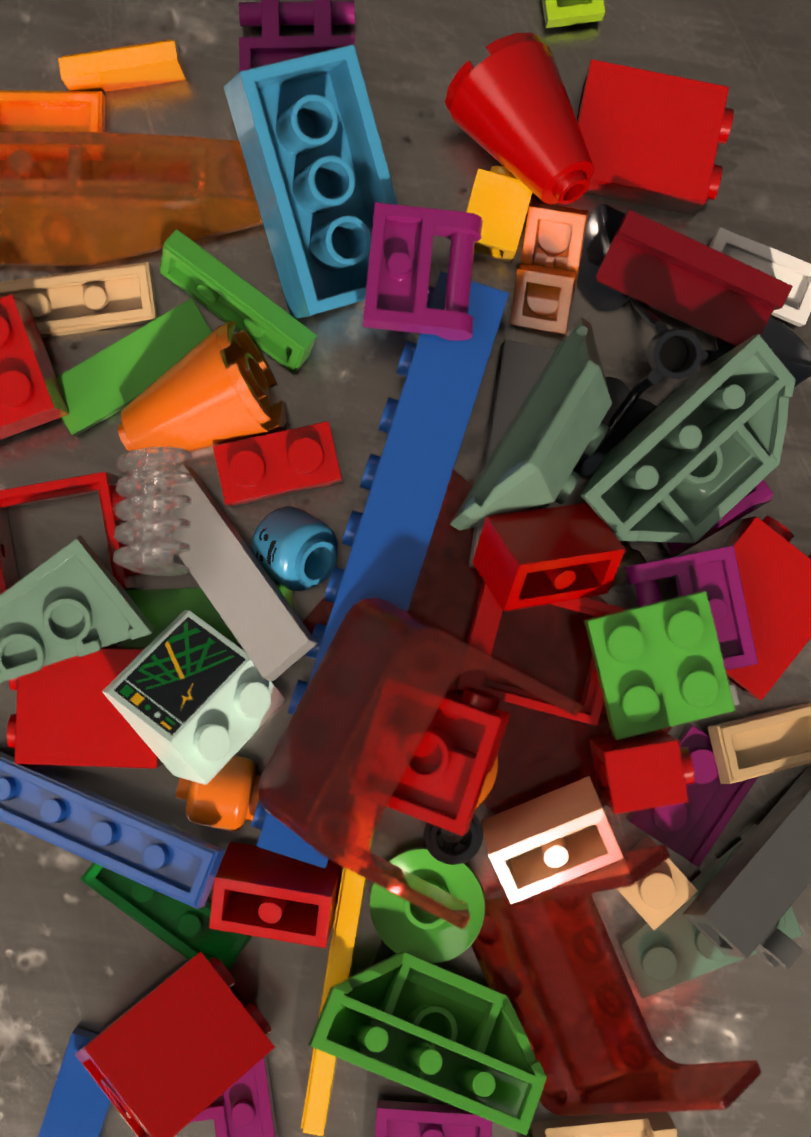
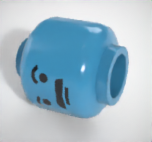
[251,506,338,592]

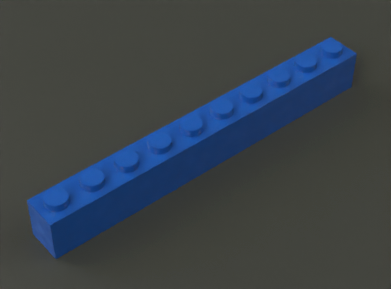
[251,271,509,868]

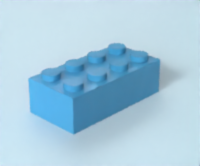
[223,45,398,319]

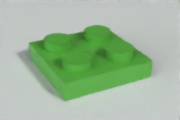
[584,591,735,740]

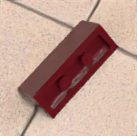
[596,209,793,347]

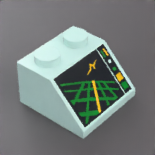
[102,610,286,785]

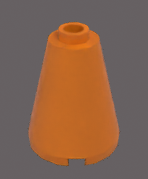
[118,320,287,461]

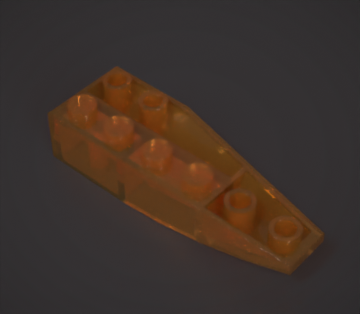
[0,132,263,266]

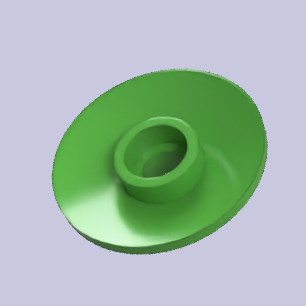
[370,847,486,964]

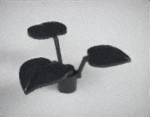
[573,204,811,476]

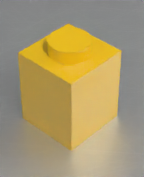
[466,166,532,264]

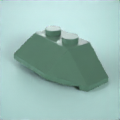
[450,317,612,531]
[581,334,795,543]

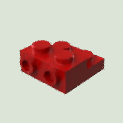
[349,667,511,836]

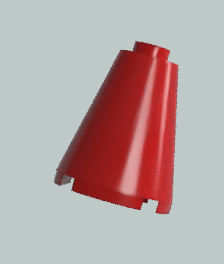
[445,33,594,205]

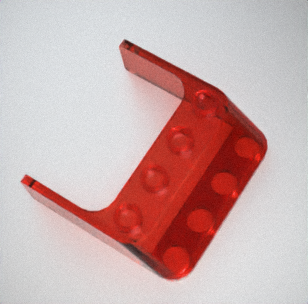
[258,598,582,930]
[471,844,762,1116]

